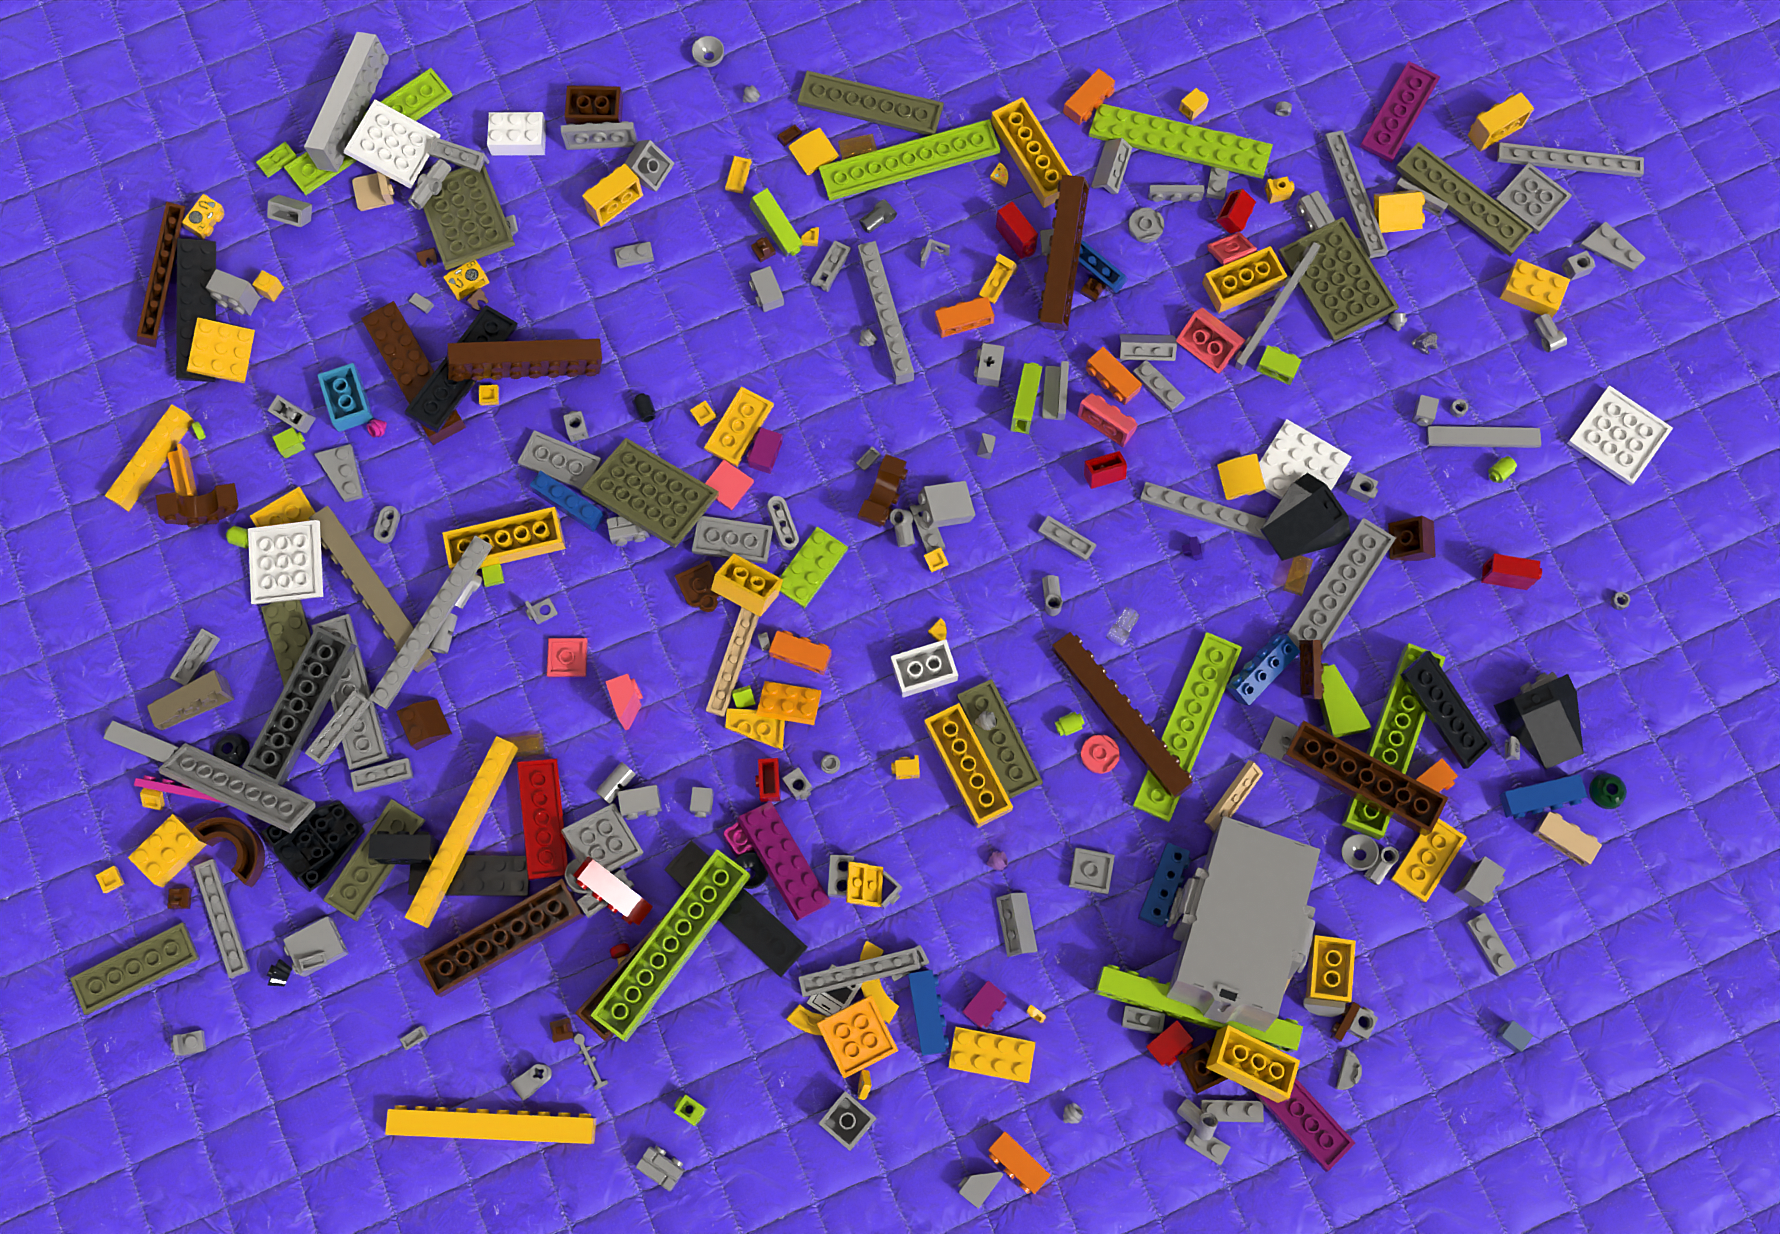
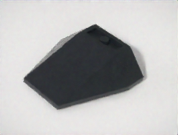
[1260,473,1351,561]
[1493,674,1584,769]
[261,801,364,892]

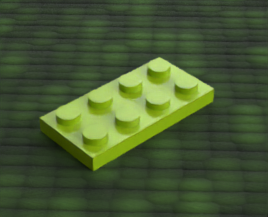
[780,527,848,609]

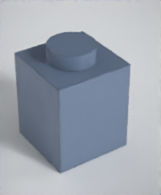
[1496,1020,1533,1053]

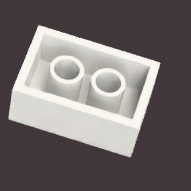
[487,112,546,156]
[891,640,958,698]

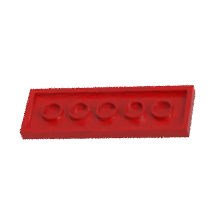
[517,759,568,880]

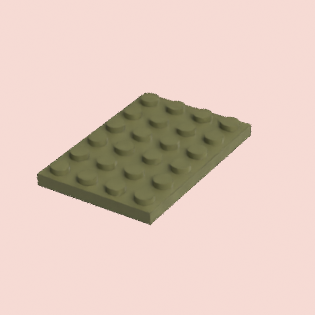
[415,163,515,270]
[1278,217,1399,343]
[581,438,719,548]

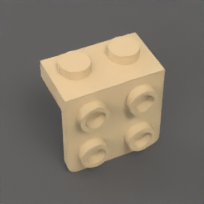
[352,171,395,211]

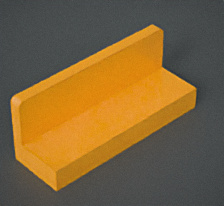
[167,443,198,497]

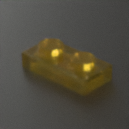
[838,134,877,160]
[1283,555,1313,596]
[504,733,545,758]

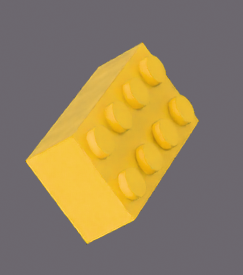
[1202,246,1288,314]
[1206,1025,1300,1103]

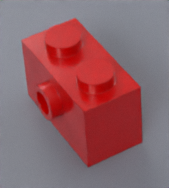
[1216,188,1256,234]
[1084,451,1127,489]
[755,758,781,802]
[1146,1021,1194,1067]

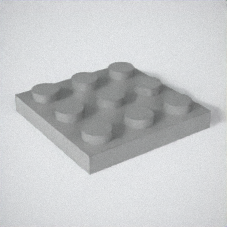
[1495,163,1572,235]
[561,803,644,872]

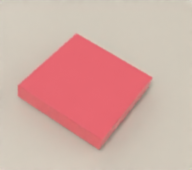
[1207,232,1257,266]
[705,460,754,511]
[547,638,588,677]

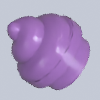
[986,851,1008,871]

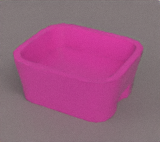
[723,822,755,858]

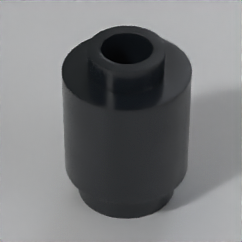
[632,393,656,423]

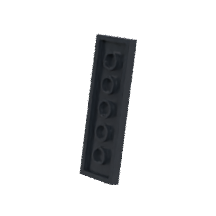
[1400,651,1492,769]
[408,855,530,897]

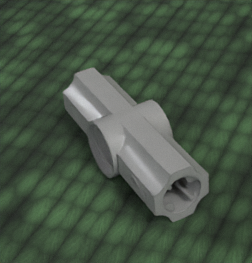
[408,159,451,210]

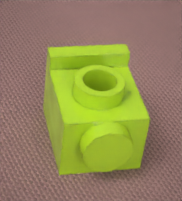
[674,1094,707,1126]

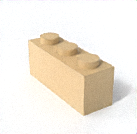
[1532,812,1602,867]

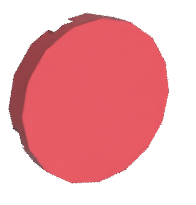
[1080,735,1120,774]

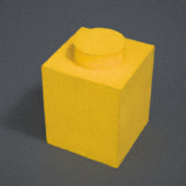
[1179,88,1209,121]
[252,270,284,302]

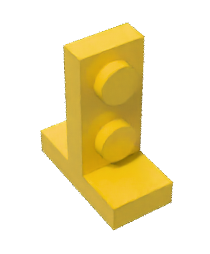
[978,254,1019,304]

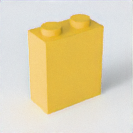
[1374,190,1425,233]

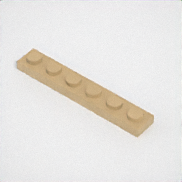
[706,607,759,718]

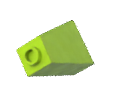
[749,188,803,257]
[1010,362,1043,434]
[1319,663,1371,738]

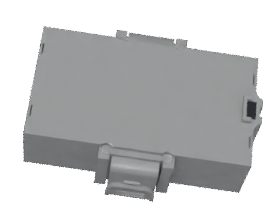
[1166,816,1321,1032]

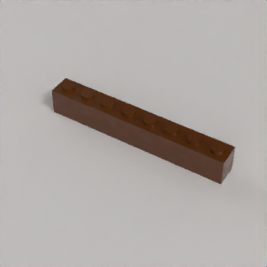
[137,202,185,348]

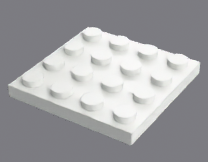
[344,100,441,189]
[1567,386,1673,486]
[1259,419,1352,500]
[248,520,323,605]

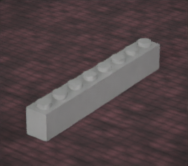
[858,241,914,385]

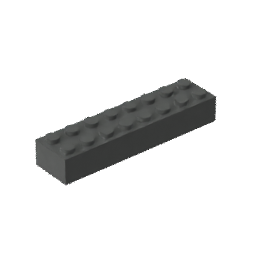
[242,626,357,785]

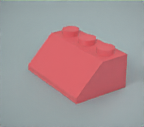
[1176,307,1246,374]
[1077,393,1138,447]
[605,674,643,730]

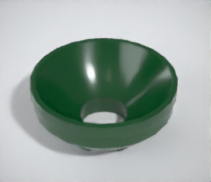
[1589,773,1627,809]

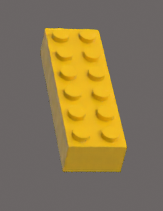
[991,97,1072,208]
[442,507,566,571]
[924,703,1013,828]

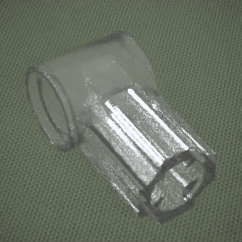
[1105,607,1140,648]

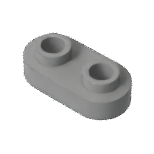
[374,506,400,544]

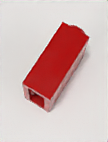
[996,202,1038,260]
[1481,553,1542,590]

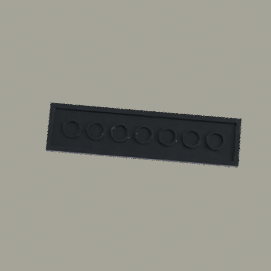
[176,238,216,382]
[405,305,518,433]
[664,840,808,977]

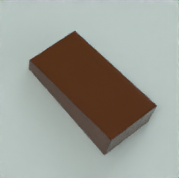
[777,125,802,147]

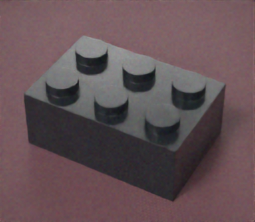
[368,831,440,865]

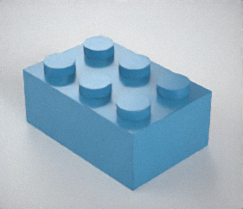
[318,363,374,432]

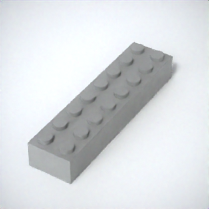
[304,32,389,172]

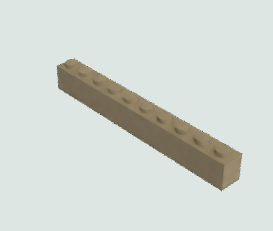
[308,505,437,673]

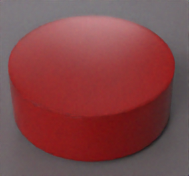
[609,943,631,959]

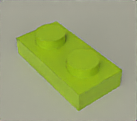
[256,142,298,178]

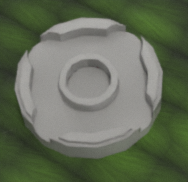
[1128,207,1165,243]

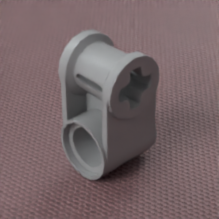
[511,1064,552,1101]

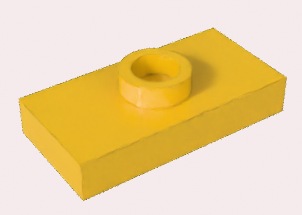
[725,156,752,194]

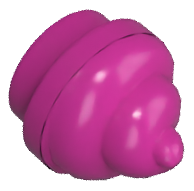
[367,419,387,438]

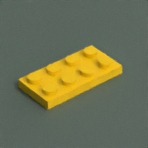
[704,386,774,467]
[1391,818,1467,903]
[948,1027,1036,1083]

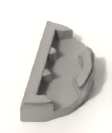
[1304,998,1346,1017]
[1335,1049,1362,1090]

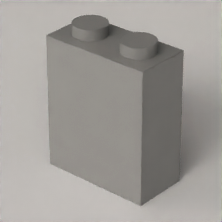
[918,481,976,529]
[283,916,349,977]

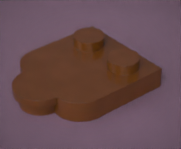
[675,560,721,612]

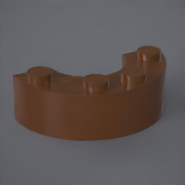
[858,454,908,528]
[155,483,239,528]
[191,817,265,887]

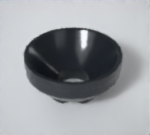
[213,733,250,767]
[735,853,768,889]

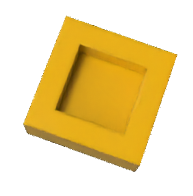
[479,385,499,406]
[690,400,716,427]
[924,547,949,572]
[140,788,165,811]
[95,866,124,894]

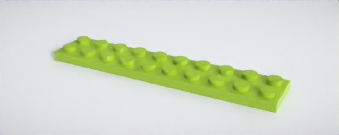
[284,68,453,196]
[1089,104,1273,179]
[819,119,1001,201]
[1132,632,1242,823]

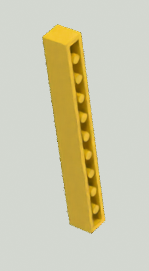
[404,736,518,928]
[385,1105,596,1144]

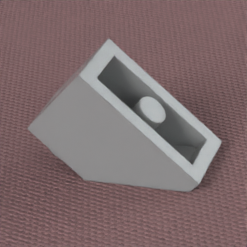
[958,1172,1004,1209]

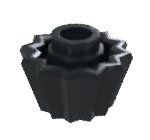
[267,959,292,986]

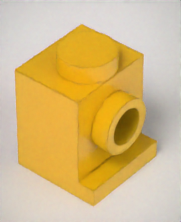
[1264,176,1294,204]
[891,755,920,780]

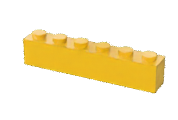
[105,404,194,512]

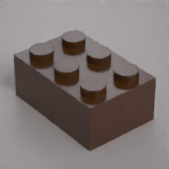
[564,86,623,125]

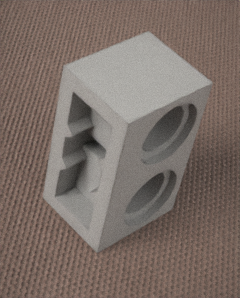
[828,855,858,898]

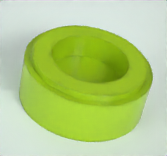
[191,421,206,441]

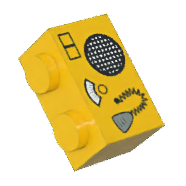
[182,194,224,240]
[443,260,489,301]

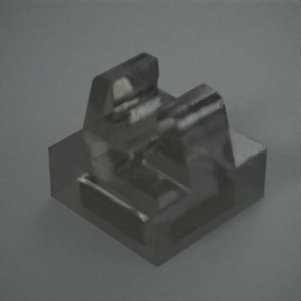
[1411,332,1439,355]

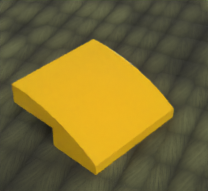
[788,128,839,176]
[1217,454,1266,500]
[846,862,883,907]

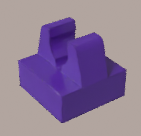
[1182,536,1203,561]

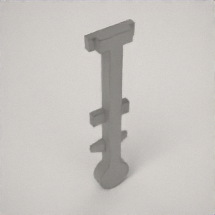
[574,1034,609,1090]

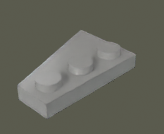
[1579,221,1646,272]
[315,444,364,502]

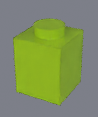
[273,427,306,459]

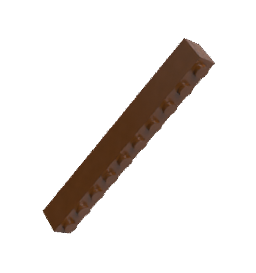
[1052,632,1193,800]

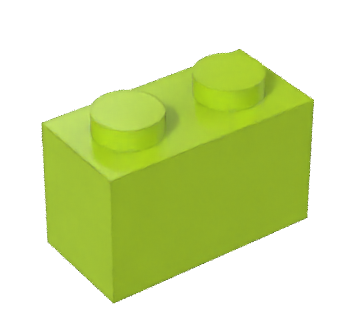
[1256,345,1302,385]

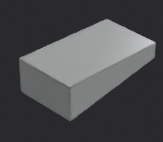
[409,293,434,314]
[856,446,881,471]
[299,952,327,973]
[400,1026,430,1050]

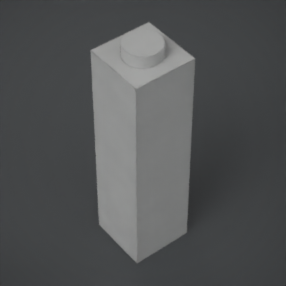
[103,721,179,764]

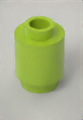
[1488,456,1517,483]
[226,525,249,549]
[1054,711,1085,737]

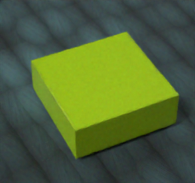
[481,564,505,587]
[731,685,755,709]

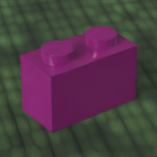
[746,428,783,474]
[962,980,1007,1029]

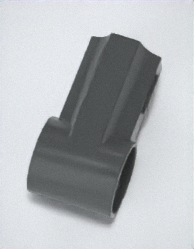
[859,199,897,234]

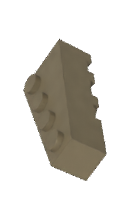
[147,670,235,731]

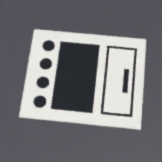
[807,964,863,1016]

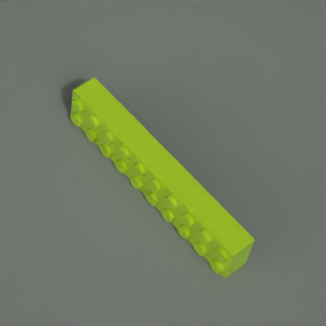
[1341,643,1446,840]
[591,849,751,1042]
[1094,964,1303,1053]

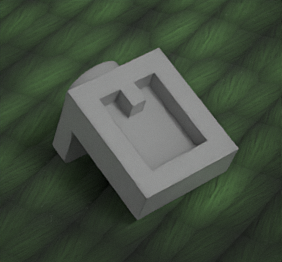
[171,1030,206,1056]

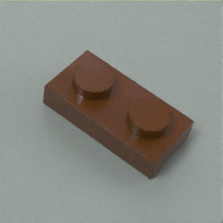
[1330,1002,1361,1042]

